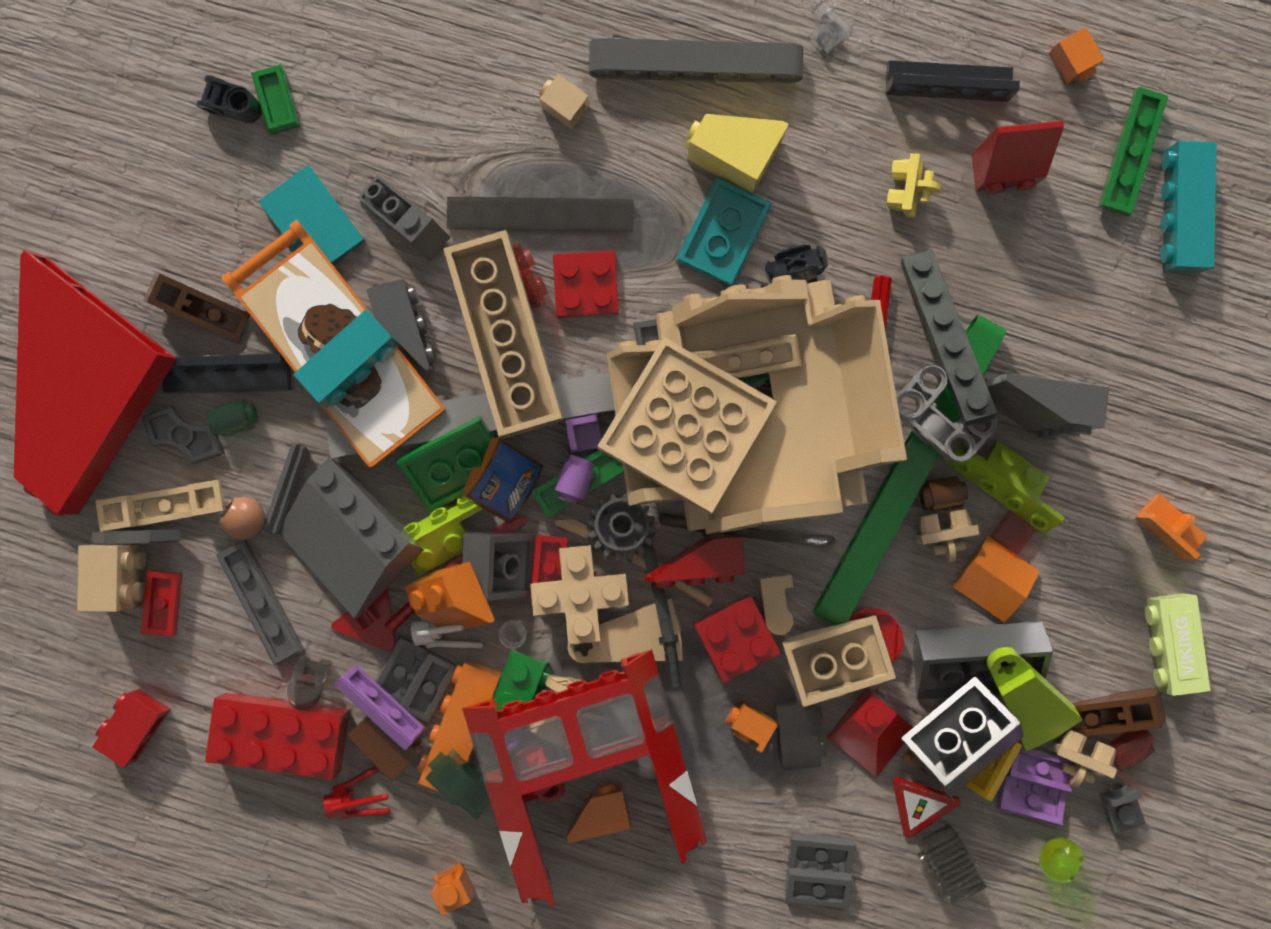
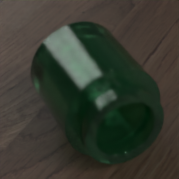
[207,399,258,437]

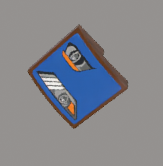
[462,438,543,522]

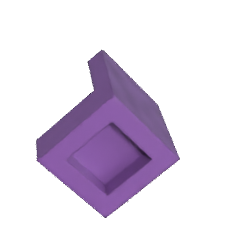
[565,415,602,453]

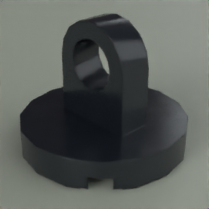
[765,244,829,283]

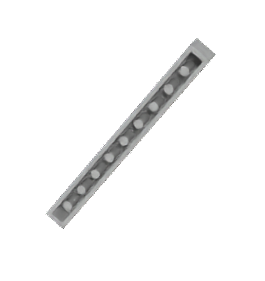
[325,369,615,459]

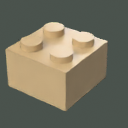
[77,544,146,612]

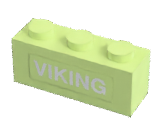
[1145,593,1211,696]

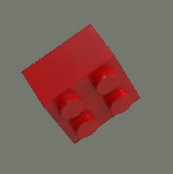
[693,594,781,683]

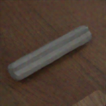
[263,443,308,534]

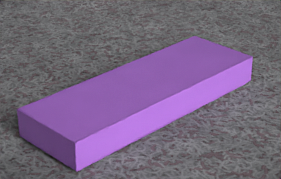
[334,664,426,751]

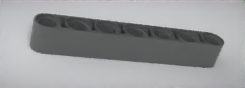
[588,38,803,83]

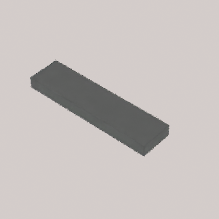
[216,540,305,666]

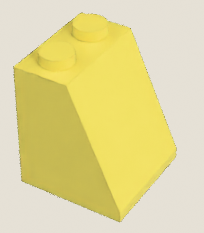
[685,114,789,193]

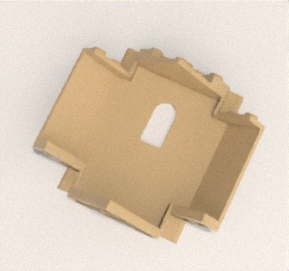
[607,275,907,534]

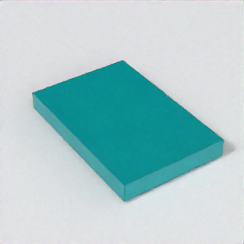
[258,165,365,265]
[676,177,773,287]

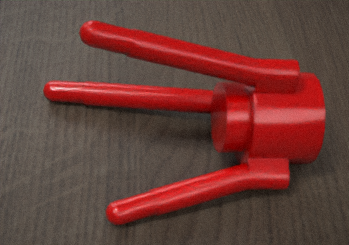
[323,766,391,820]

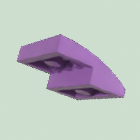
[997,746,1075,826]

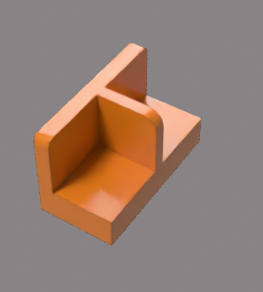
[1135,494,1208,561]

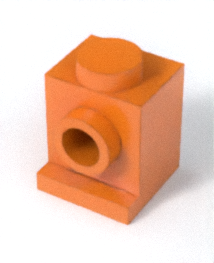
[725,701,778,753]
[430,862,475,916]

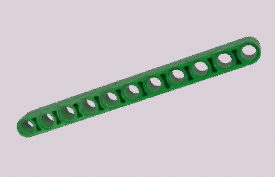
[813,314,1006,625]

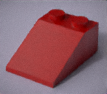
[972,120,1064,194]

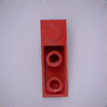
[644,536,745,588]

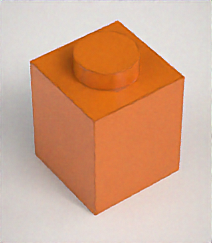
[1049,27,1105,85]

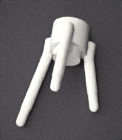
[411,618,483,649]

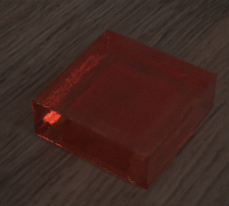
[990,511,1036,555]

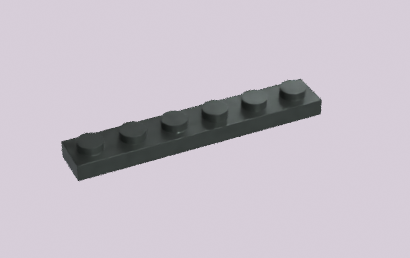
[901,249,998,427]

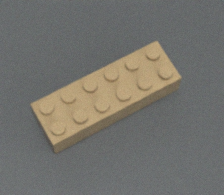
[443,230,564,439]

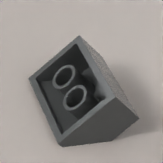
[901,677,1024,798]

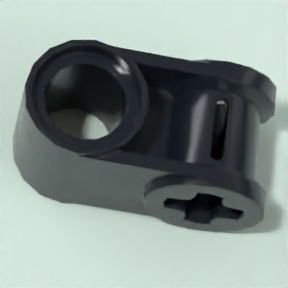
[196,75,262,123]

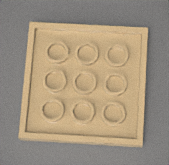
[597,337,777,515]

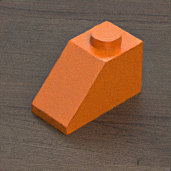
[567,782,631,843]

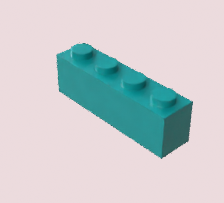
[1160,141,1217,273]

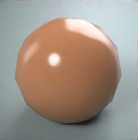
[219,496,265,540]

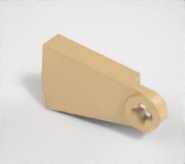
[568,597,683,663]

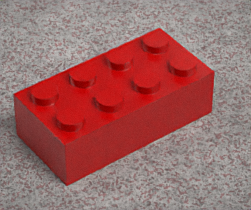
[205,692,350,780]

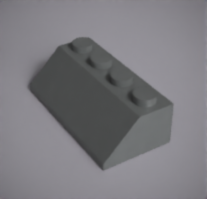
[913,622,1053,699]

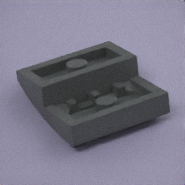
[375,635,457,723]
[785,833,855,909]

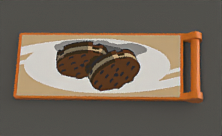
[221,219,445,468]

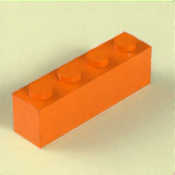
[417,659,502,797]

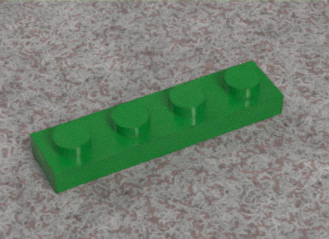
[1098,87,1168,217]

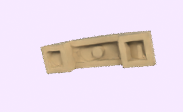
[95,480,225,532]

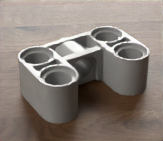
[896,365,997,463]

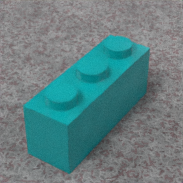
[293,309,398,407]

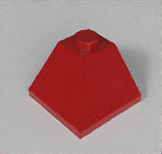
[827,688,914,778]

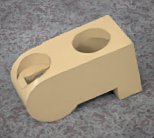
[758,573,794,635]

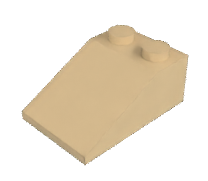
[780,616,896,707]

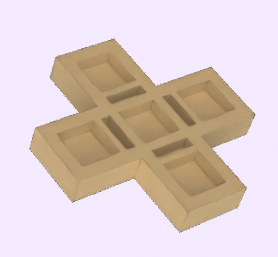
[530,545,629,645]

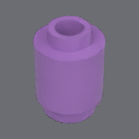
[554,455,594,504]

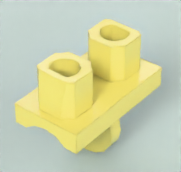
[886,153,941,218]

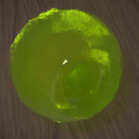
[1039,837,1085,884]

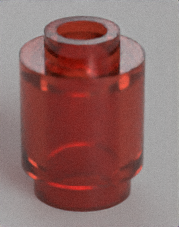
[1109,730,1156,771]

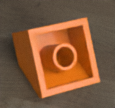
[404,561,495,629]

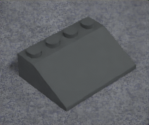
[985,373,1109,440]
[279,457,424,619]

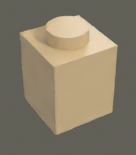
[539,74,590,130]

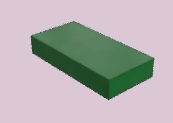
[251,64,300,135]

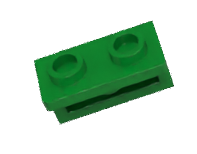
[492,650,551,710]

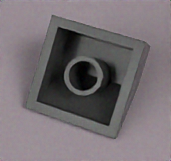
[462,532,536,601]

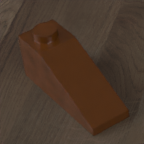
[143,272,250,342]
[1062,687,1166,736]

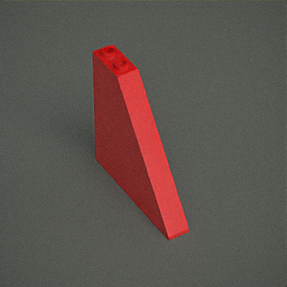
[14,250,177,516]

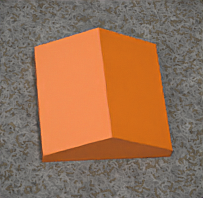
[951,535,1040,623]

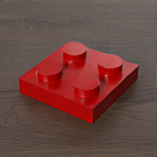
[553,251,619,318]

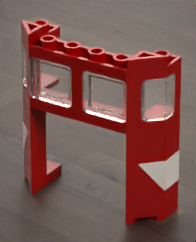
[462,649,707,906]

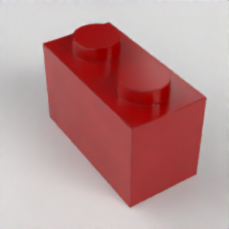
[92,689,170,768]

